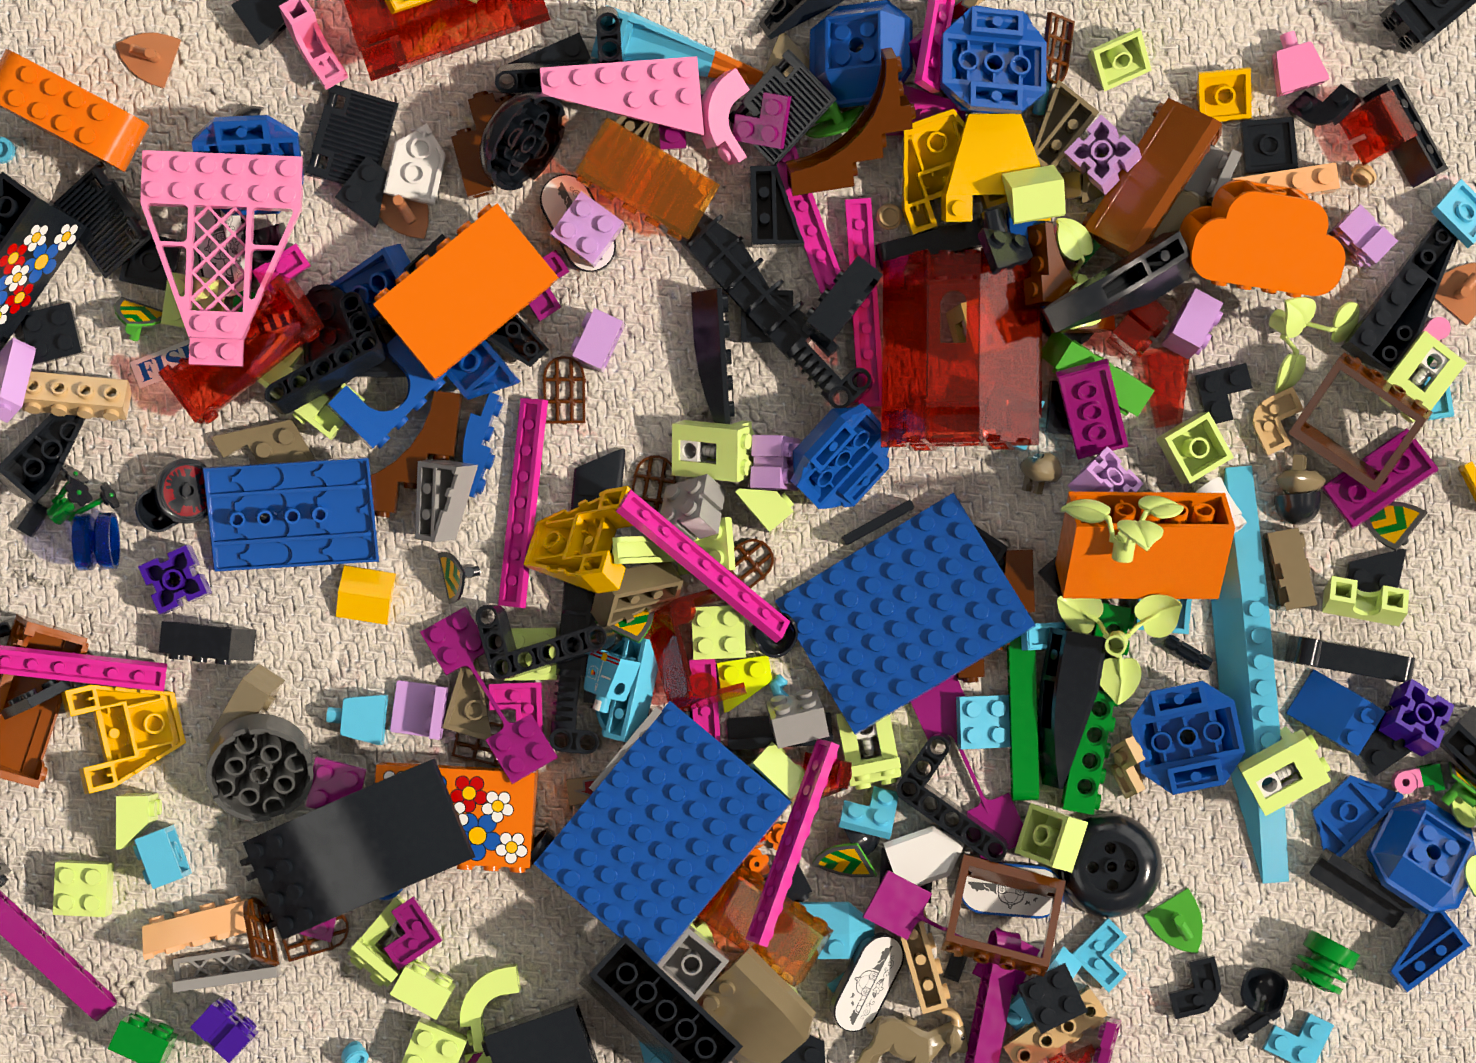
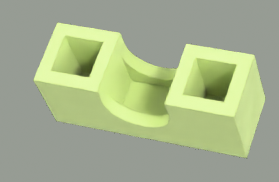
[1322,576,1409,627]

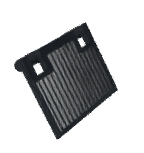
[728,49,837,166]
[305,85,399,185]
[54,161,153,279]

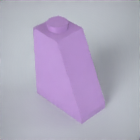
[0,337,36,423]

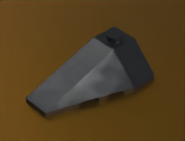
[759,0,844,40]
[0,413,86,504]

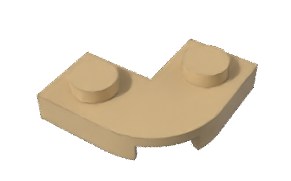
[1253,386,1304,456]
[1110,736,1145,799]

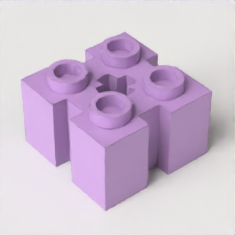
[1064,115,1142,195]
[1329,204,1398,269]
[750,435,801,491]
[1067,446,1143,492]

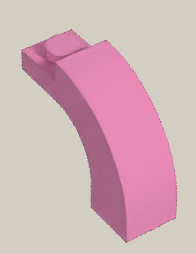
[279,0,348,90]
[701,68,750,165]

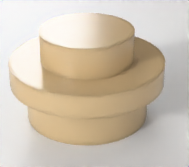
[1351,164,1377,188]
[876,204,902,230]

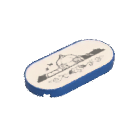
[962,862,1064,919]

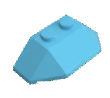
[595,636,659,742]
[770,902,875,959]

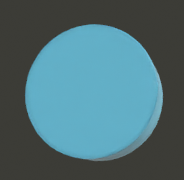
[0,137,15,164]

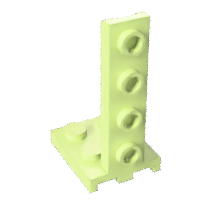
[612,517,736,575]

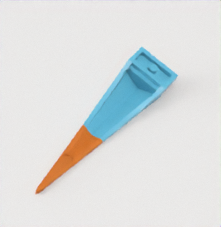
[591,5,763,85]

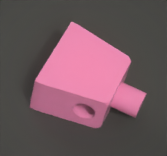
[1272,31,1330,97]

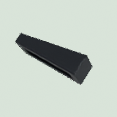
[17,502,48,537]
[943,953,968,983]

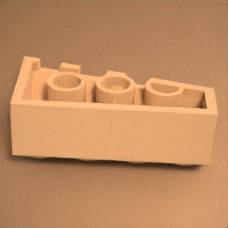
[142,895,254,960]

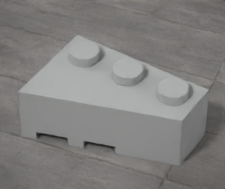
[415,459,478,542]

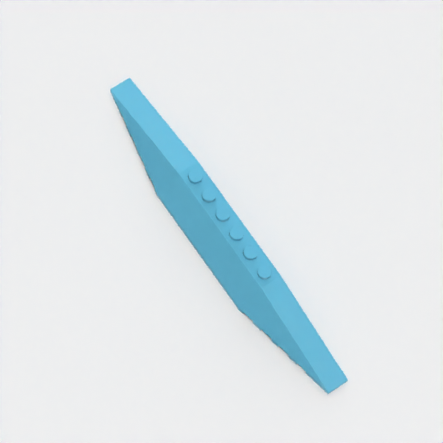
[1211,465,1289,884]

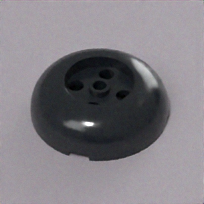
[479,91,565,191]
[1058,813,1162,918]

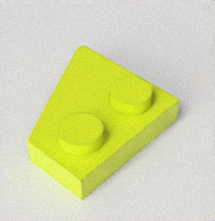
[717,656,772,713]

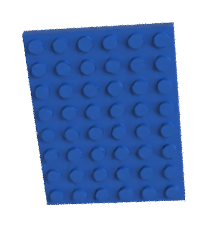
[775,492,1036,735]
[534,701,792,965]

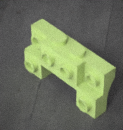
[249,334,366,440]

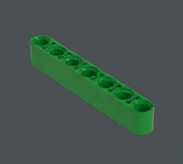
[1007,620,1039,801]

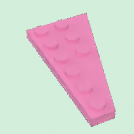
[539,56,704,136]

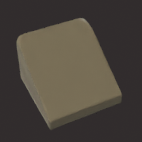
[1060,171,1082,200]

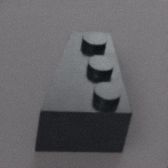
[749,166,805,248]
[801,255,883,349]
[159,621,256,665]

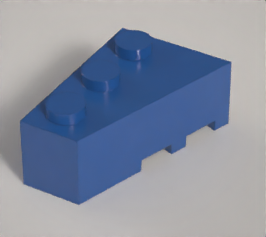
[1387,911,1471,993]

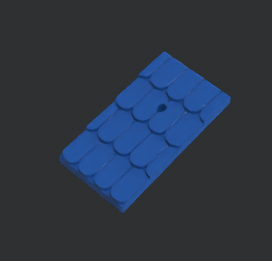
[202,457,379,572]

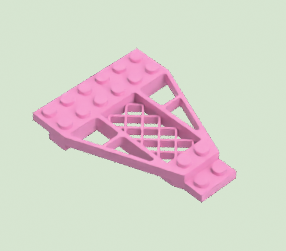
[140,150,303,367]

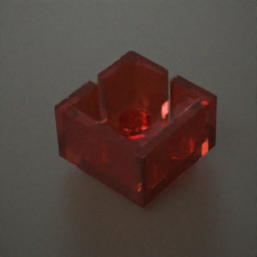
[1340,90,1418,166]
[1106,300,1170,361]

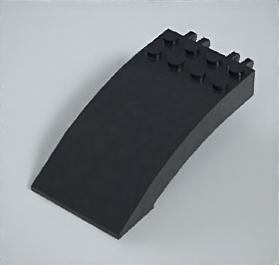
[240,758,475,940]

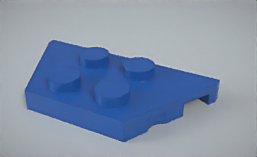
[446,340,521,400]
[1311,775,1404,857]

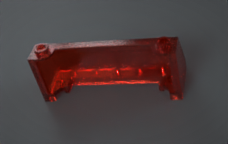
[158,274,324,424]

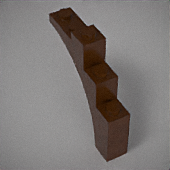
[786,47,916,196]
[370,391,463,518]
[956,549,1035,683]

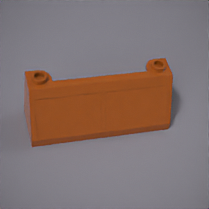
[1082,98,1222,258]
[0,614,89,788]

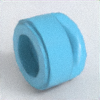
[341,1041,369,1063]

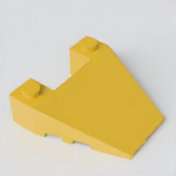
[902,109,1008,235]
[941,114,1051,222]
[524,486,633,593]
[61,685,186,794]

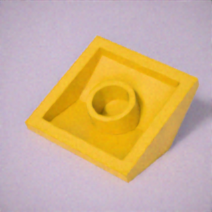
[1196,67,1252,122]
[336,565,396,625]

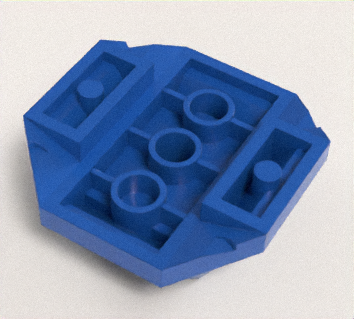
[810,0,913,108]
[940,6,1047,114]
[192,115,304,216]
[790,403,890,509]
[1130,680,1246,795]
[1366,799,1476,915]

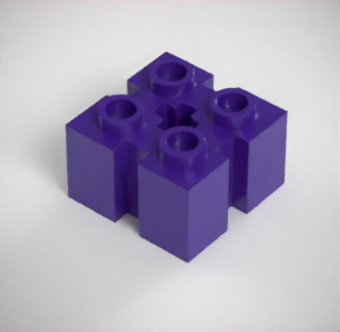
[138,545,212,614]
[1379,679,1455,757]
[190,997,259,1063]

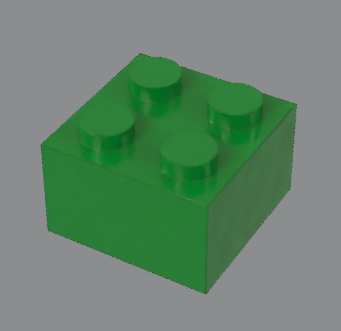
[108,1012,179,1063]

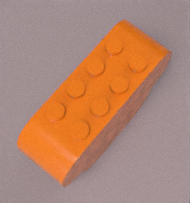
[0,49,149,172]
[1180,179,1345,298]

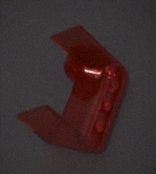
[648,589,747,712]

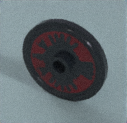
[155,458,208,524]

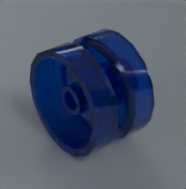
[71,512,121,571]

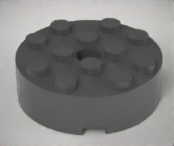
[206,714,313,822]

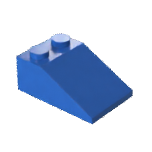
[330,244,411,319]
[1286,669,1386,756]

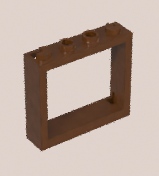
[1288,352,1433,493]
[941,854,1066,977]

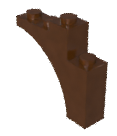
[451,91,516,200]
[1023,222,1115,333]

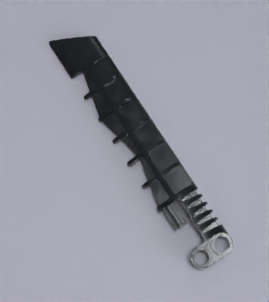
[650,160,873,408]
[549,448,625,754]

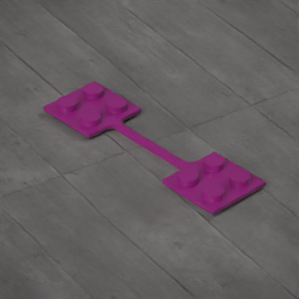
[420,607,558,784]
[911,675,1023,860]
[299,756,367,942]
[862,870,1040,996]

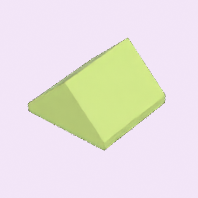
[1087,28,1152,92]
[1002,165,1066,224]

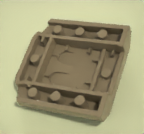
[696,947,816,1063]

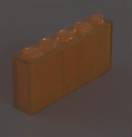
[573,117,720,241]
[697,862,834,987]

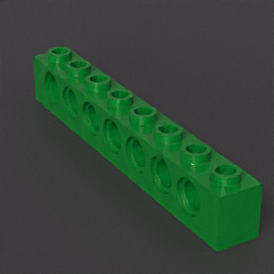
[1060,603,1134,815]

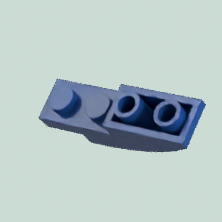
[463,393,504,498]

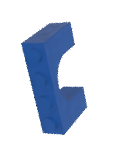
[327,335,447,449]

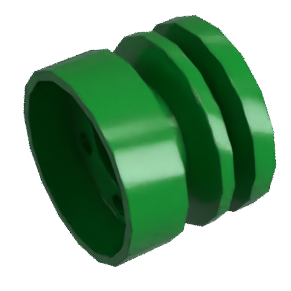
[1290,929,1360,995]

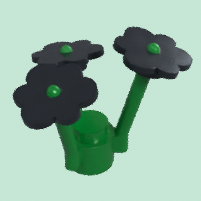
[47,464,120,525]

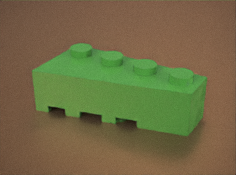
[1039,332,1154,417]

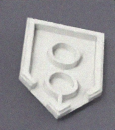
[383,123,446,205]
[883,826,965,886]

